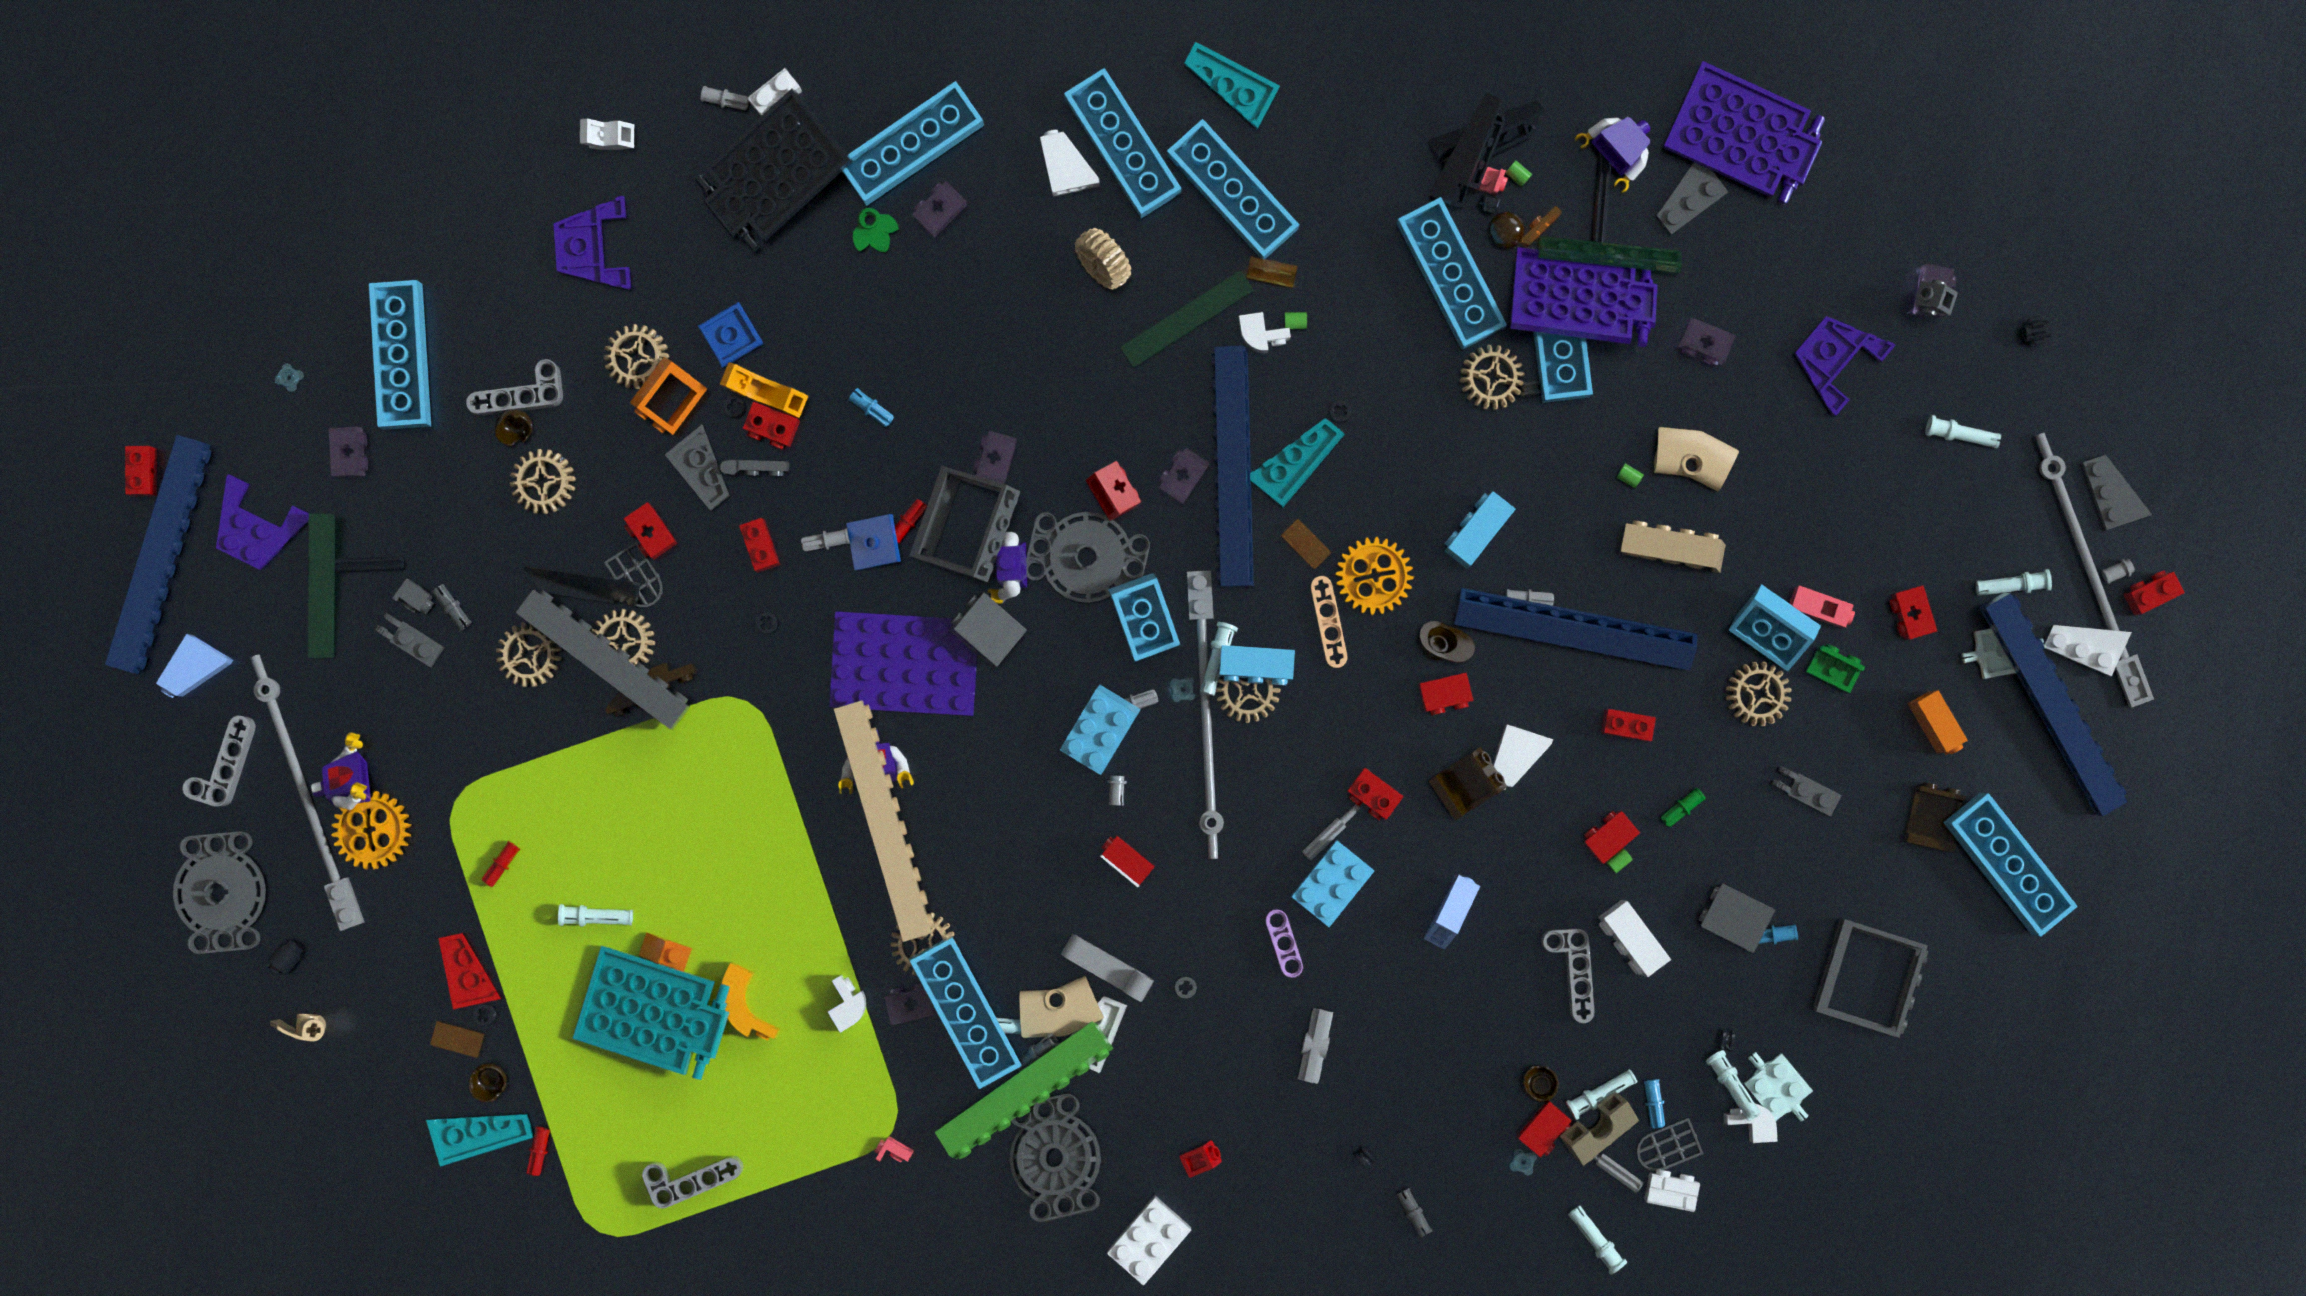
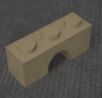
[1560,1091,1639,1166]

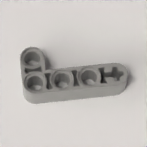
[466,359,563,416]
[183,716,256,806]
[1541,928,1594,1023]
[1061,933,1154,1002]
[642,1156,743,1209]

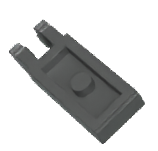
[720,460,789,476]
[375,613,445,668]
[1771,766,1842,817]

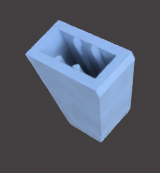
[156,634,233,698]
[1423,875,1480,950]

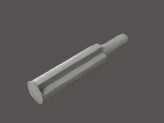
[1302,804,1360,861]
[1593,1154,1644,1194]

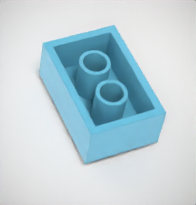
[1533,332,1593,403]
[1444,491,1515,569]
[1108,573,1180,661]
[1729,584,1821,671]
[1219,645,1295,685]
[1060,685,1141,775]
[1291,840,1374,927]

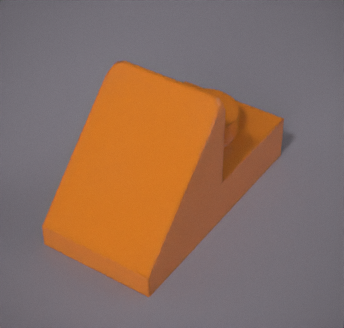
[639,932,693,971]

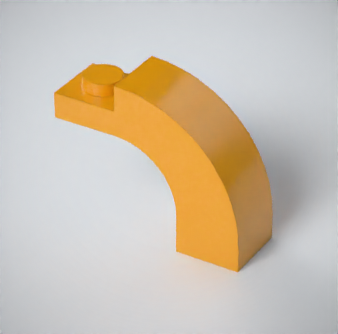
[720,362,808,418]
[722,962,780,1040]

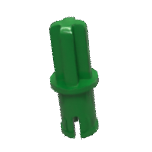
[1661,788,1706,827]

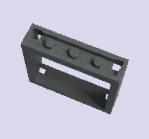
[909,466,1020,582]
[1812,918,1928,1038]

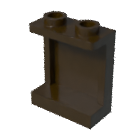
[1429,746,1507,821]
[1903,782,1967,853]

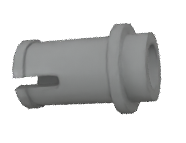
[2101,559,2135,584]
[1107,776,1127,805]

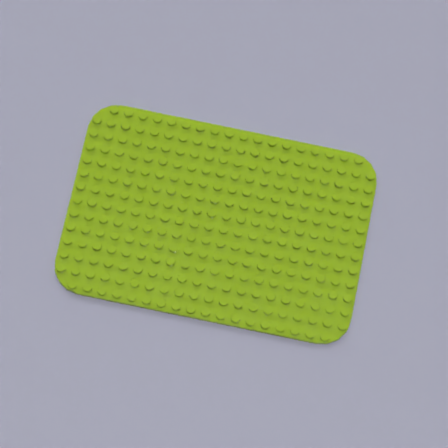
[450,696,898,1237]

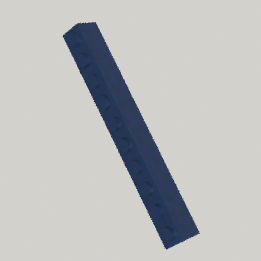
[1211,345,1254,588]
[105,435,211,674]
[1454,588,1697,670]
[1979,593,2127,816]

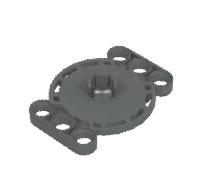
[1026,512,1150,603]
[173,832,266,954]
[1010,1094,1101,1222]

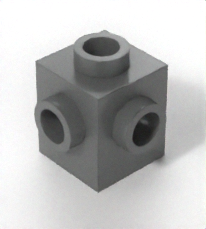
[1914,280,1958,316]

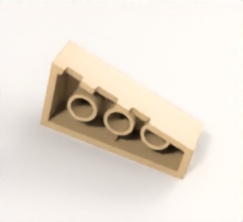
[1621,521,1726,573]

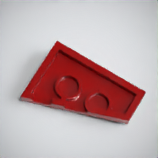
[438,933,501,1009]

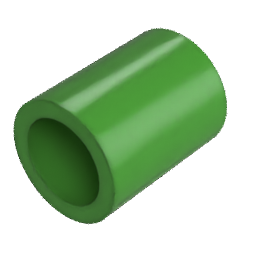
[1506,161,1532,187]
[1285,312,1307,329]
[1616,463,1644,488]
[1606,848,1633,873]

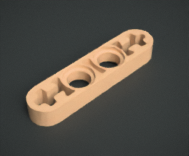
[1311,576,1347,668]

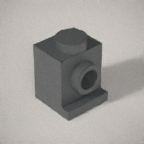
[393,579,434,614]

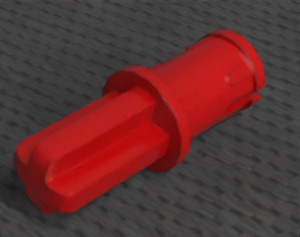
[895,499,927,544]
[482,841,521,887]
[526,1127,551,1176]

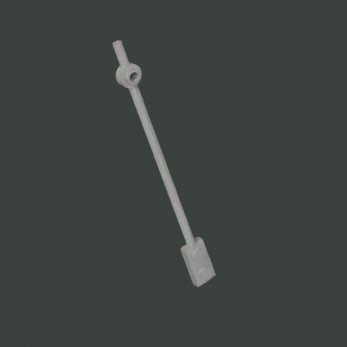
[2035,433,2154,708]
[1187,571,1224,859]
[250,655,365,931]

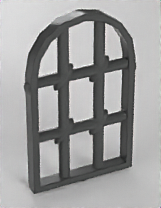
[604,542,663,607]
[1636,1118,1703,1171]

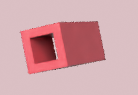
[1789,586,1855,629]

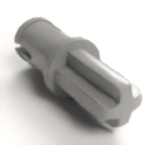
[701,86,749,111]
[801,529,850,551]
[1506,589,1554,606]
[1125,690,1158,709]

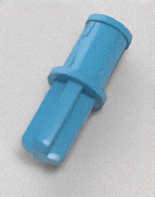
[848,388,894,427]
[1759,924,1798,945]
[1644,1079,1665,1128]

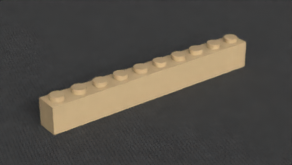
[834,701,935,942]

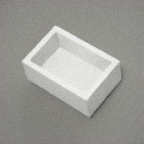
[1598,900,1671,977]
[1107,1195,1191,1285]

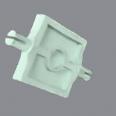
[1962,629,2044,679]
[1744,1052,1813,1122]

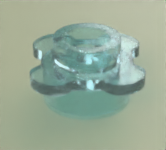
[275,363,304,392]
[1170,677,1195,702]
[1510,1148,1537,1176]

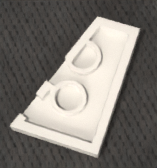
[2044,625,2132,676]
[1070,996,1127,1073]

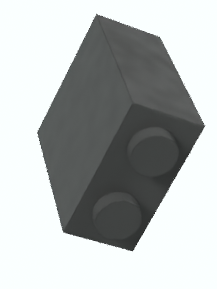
[948,592,1027,667]
[1699,883,1775,954]

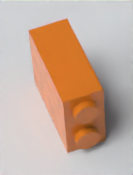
[1908,690,1968,755]

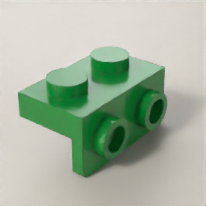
[1805,644,1865,693]

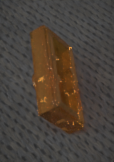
[1520,206,1562,248]
[1246,256,1297,287]
[1281,519,1332,570]
[430,1021,484,1058]

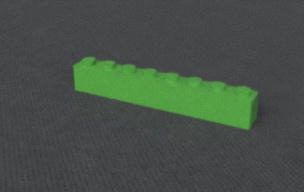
[935,1021,1114,1159]

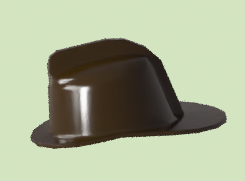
[1419,621,1475,663]

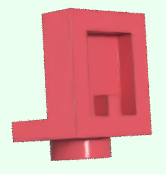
[1471,167,1508,196]
[875,1136,914,1162]

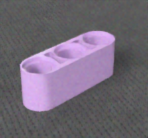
[1265,909,1303,977]

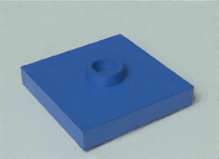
[698,302,764,368]
[846,514,901,570]

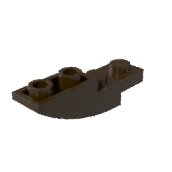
[605,662,697,717]

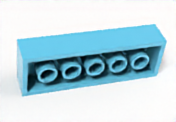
[1064,68,1181,218]
[842,81,984,206]
[1167,119,1299,261]
[1396,197,1507,350]
[369,280,431,430]
[1943,793,2078,937]
[909,936,1022,1089]

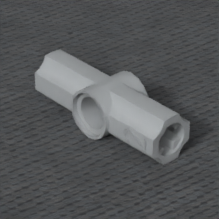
[1298,1008,1333,1084]

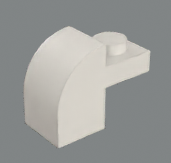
[580,119,634,150]
[1238,312,1291,353]
[828,975,866,1032]
[1724,1103,1777,1143]

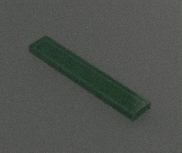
[1538,236,1682,273]
[1120,270,1254,368]
[308,513,335,658]

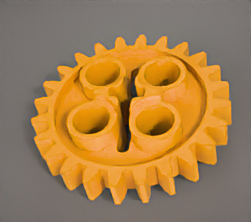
[1335,537,1414,615]
[331,791,411,869]

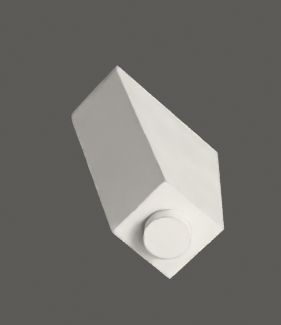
[1040,130,1100,196]
[1493,725,1553,790]

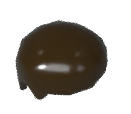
[1488,211,1525,248]
[494,409,533,446]
[469,1063,507,1102]
[1522,1066,1559,1102]

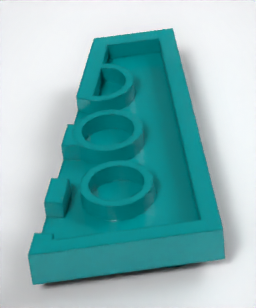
[1184,42,1280,129]
[1250,418,1344,507]
[426,1114,534,1167]

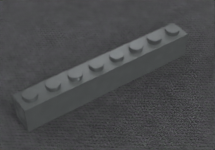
[516,589,690,730]

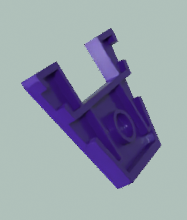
[554,196,631,290]
[1794,316,1895,417]
[216,474,313,570]

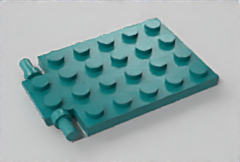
[573,946,730,1080]

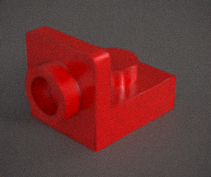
[1179,1140,1222,1178]

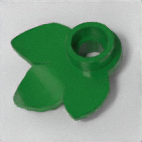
[853,208,899,252]

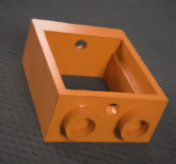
[630,357,707,435]

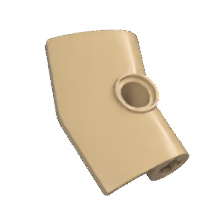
[1654,427,1739,492]
[1020,976,1104,1038]
[270,1014,326,1041]

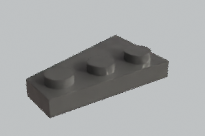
[1656,162,1728,236]
[665,425,730,511]
[2081,455,2152,531]

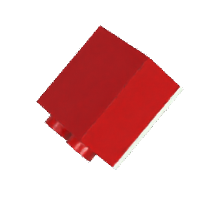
[1100,836,1155,887]

